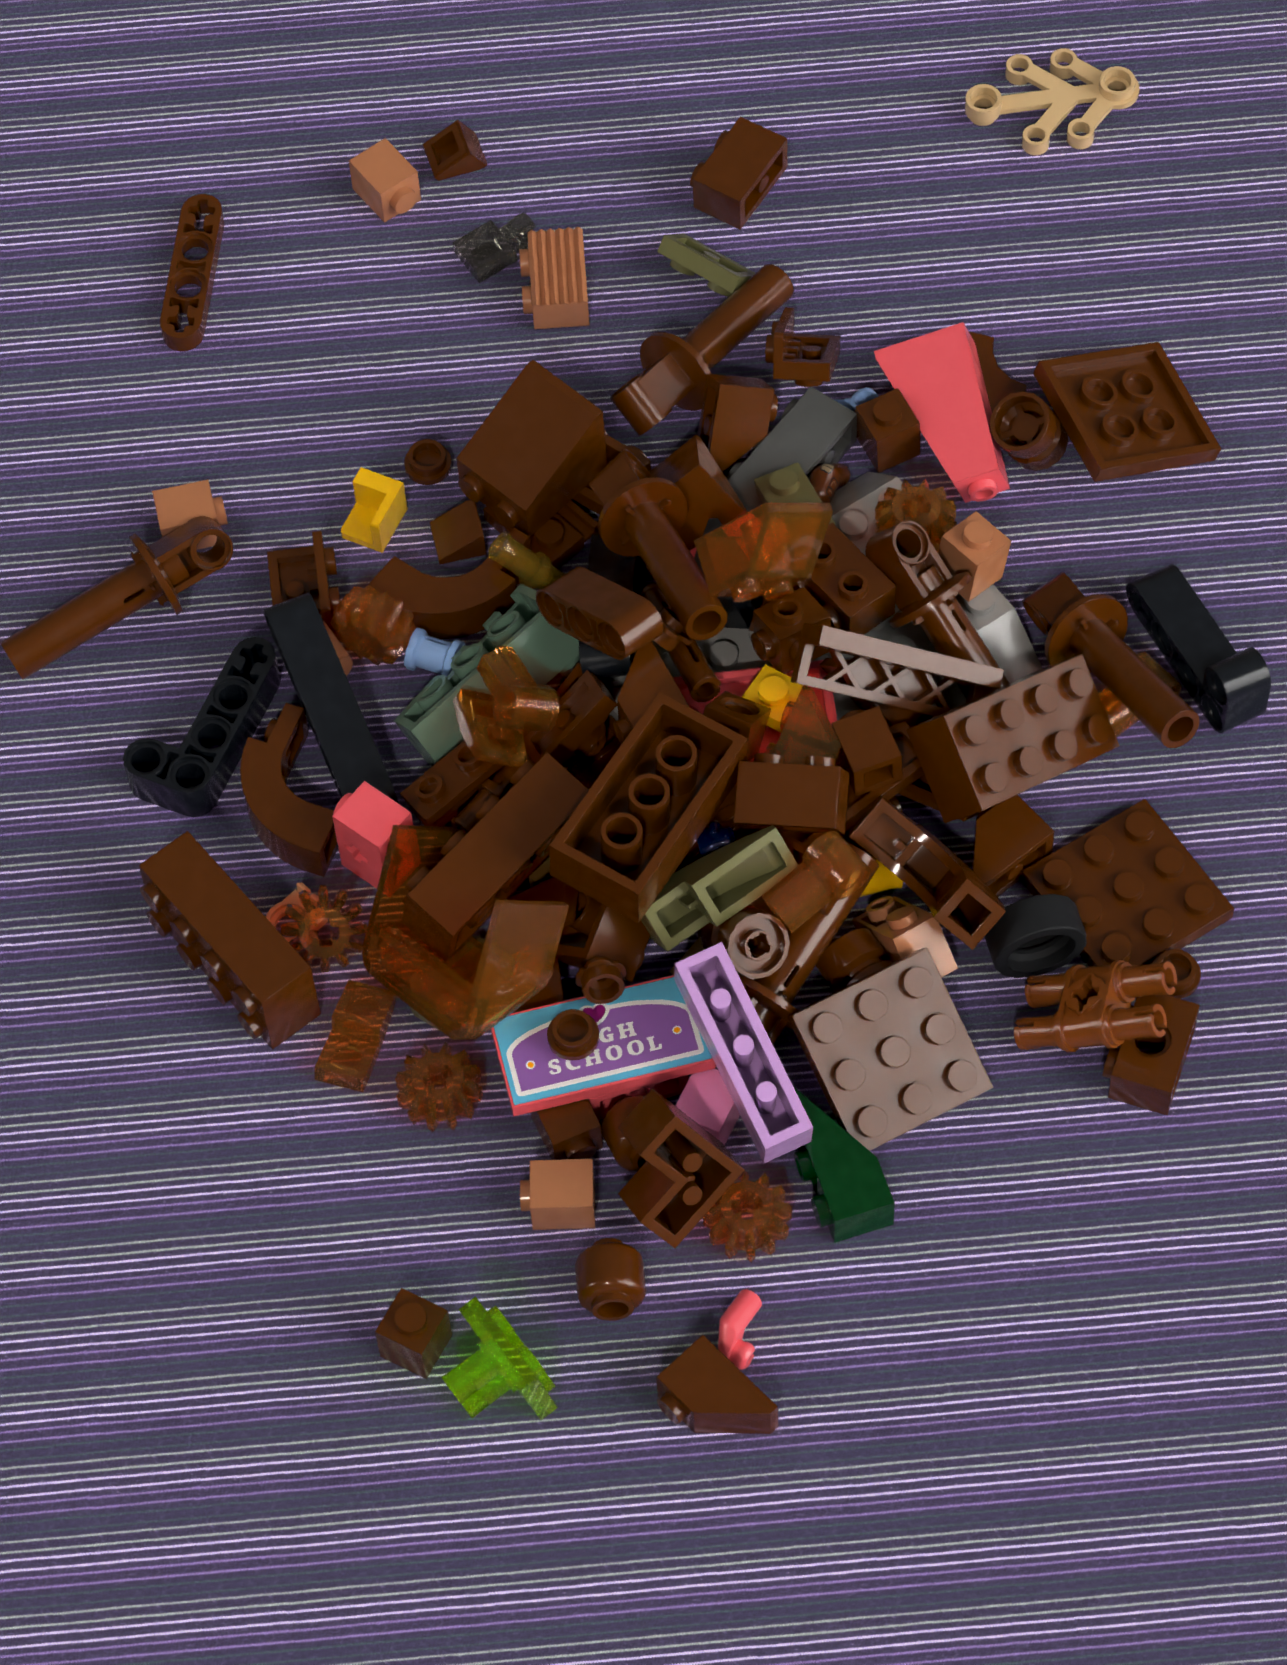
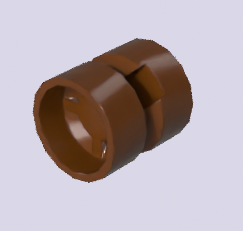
[990,391,1068,471]
[700,904,790,979]
[816,928,894,992]

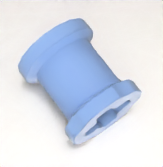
[404,628,466,677]

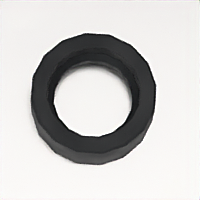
[985,894,1087,978]

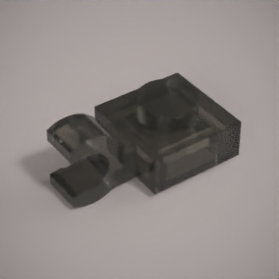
[453,213,536,283]

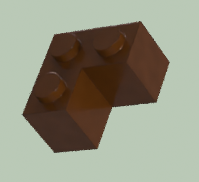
[618,1088,745,1248]

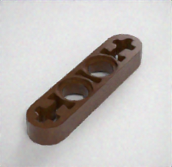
[160,194,224,352]

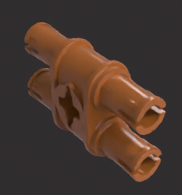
[1014,960,1177,1052]

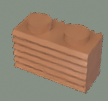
[519,226,590,329]

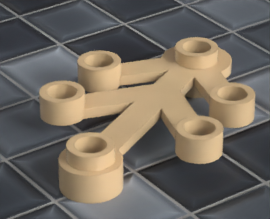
[965,48,1139,155]

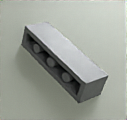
[726,387,857,535]

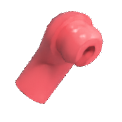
[718,1289,762,1370]

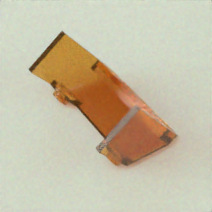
[362,825,569,1040]

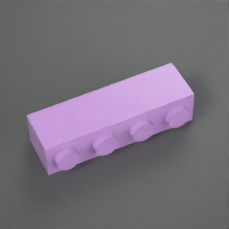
[674,942,813,1163]

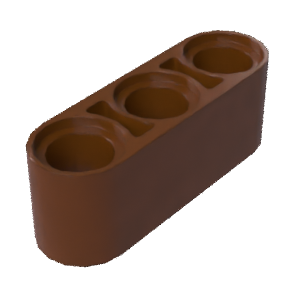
[535,566,664,660]

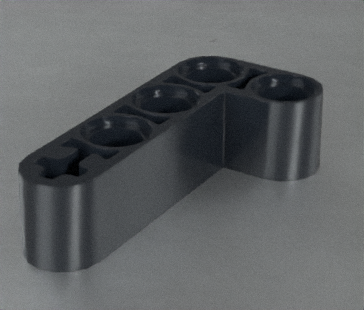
[1126,564,1271,733]
[123,637,281,817]

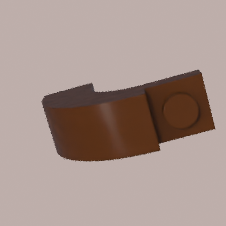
[364,527,533,640]
[240,703,338,877]
[848,795,1006,950]

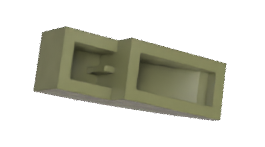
[641,825,800,952]

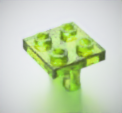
[441,1296,558,1420]

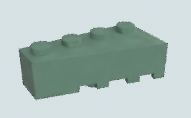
[394,584,580,766]

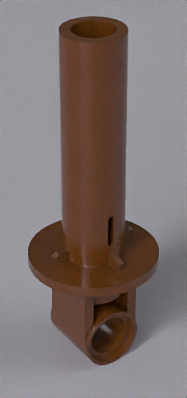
[610,264,794,436]
[589,449,728,640]
[0,516,233,680]
[865,521,1010,698]
[1022,572,1200,748]
[715,841,879,1070]

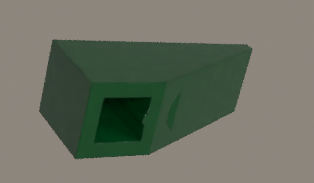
[793,1086,895,1243]

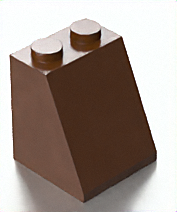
[456,360,607,537]

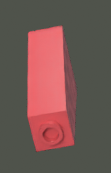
[874,322,1010,503]

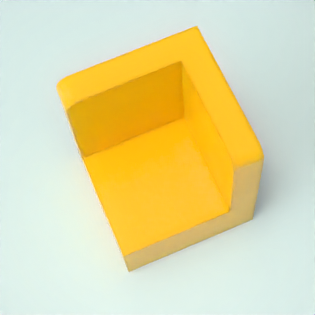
[341,467,407,553]

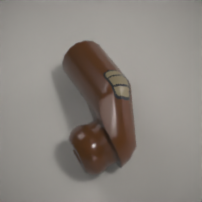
[810,463,850,506]

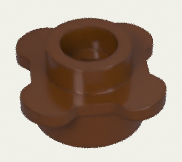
[653,606,692,651]

